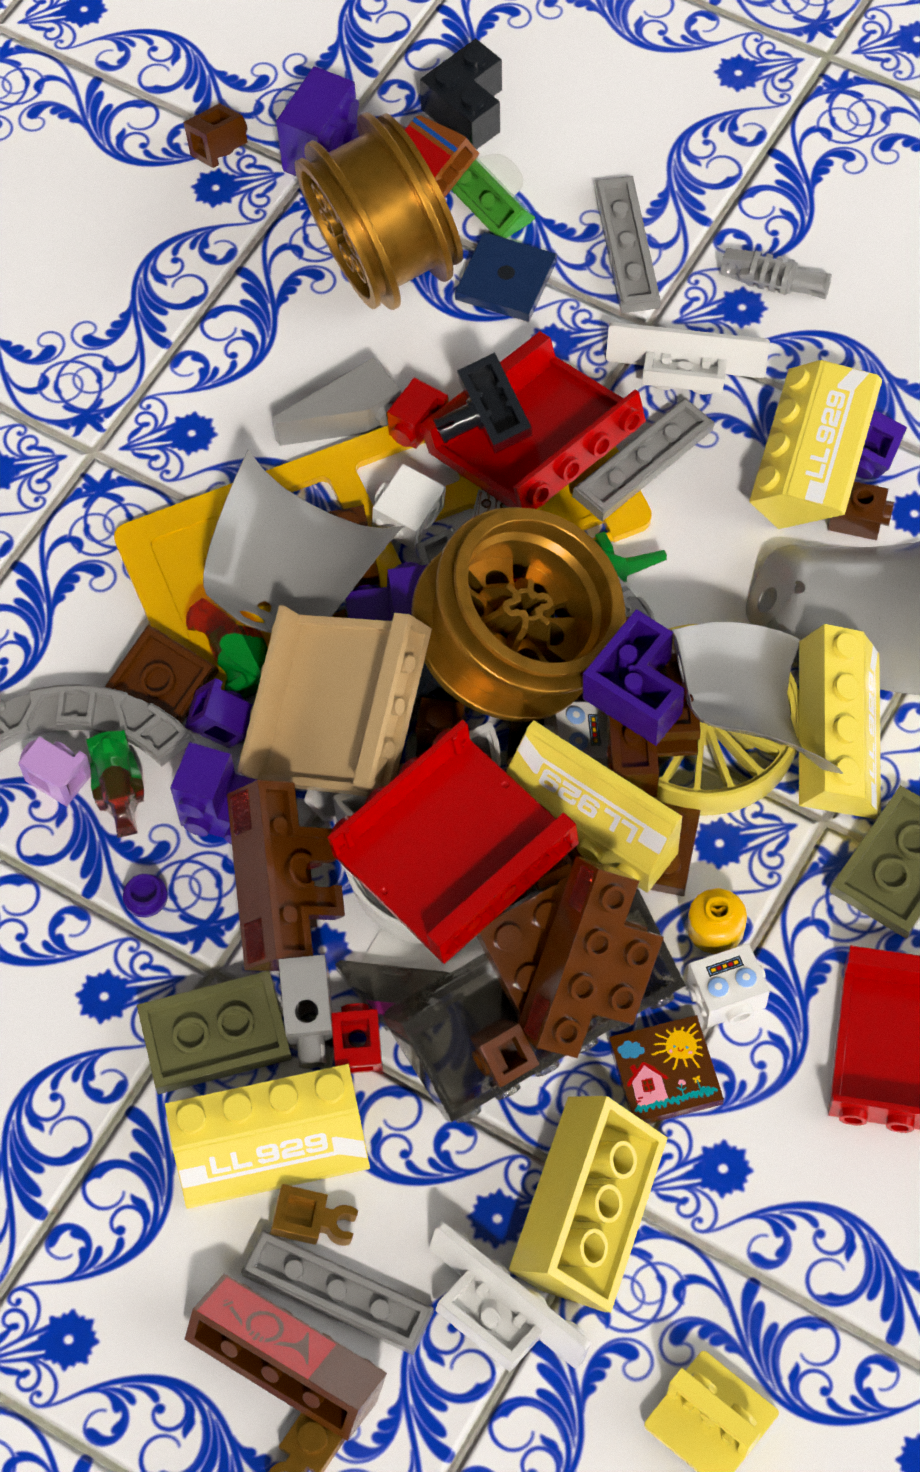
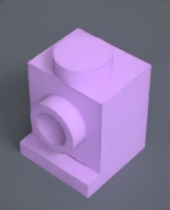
[18,736,91,807]

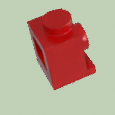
[387,377,449,449]
[331,1003,383,1074]

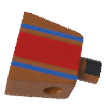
[398,115,480,198]

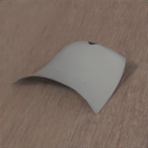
[203,449,405,633]
[746,541,920,695]
[671,622,843,774]

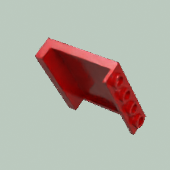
[420,331,646,509]
[828,945,920,1133]

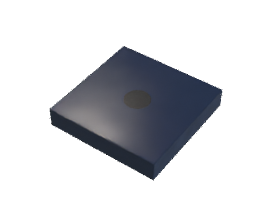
[455,232,557,322]

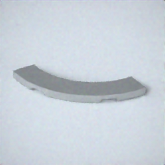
[0,684,195,767]

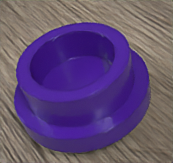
[123,874,168,918]

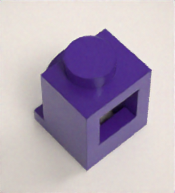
[856,410,907,479]
[185,678,253,749]

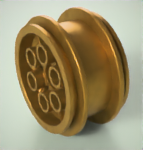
[295,112,463,310]
[411,507,626,722]

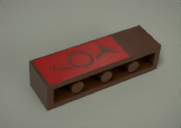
[184,1273,387,1441]

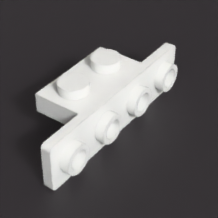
[606,322,770,395]
[429,1222,591,1372]

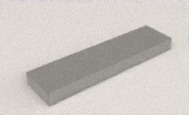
[595,176,661,314]
[572,398,715,521]
[241,1229,434,1356]

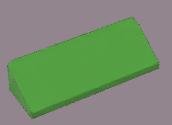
[451,158,536,238]

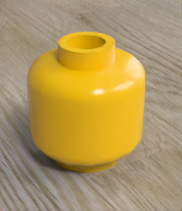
[687,888,747,954]

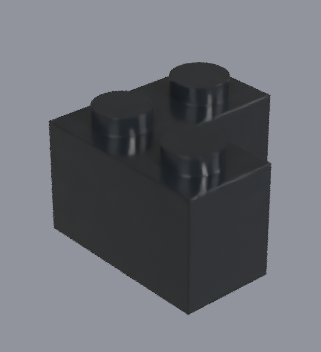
[420,38,502,150]

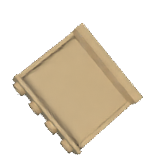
[237,605,432,797]

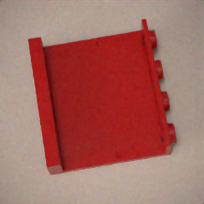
[327,720,579,964]

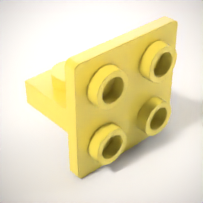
[644,1351,779,1472]

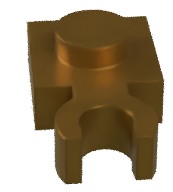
[270,1184,358,1246]
[269,1413,345,1472]

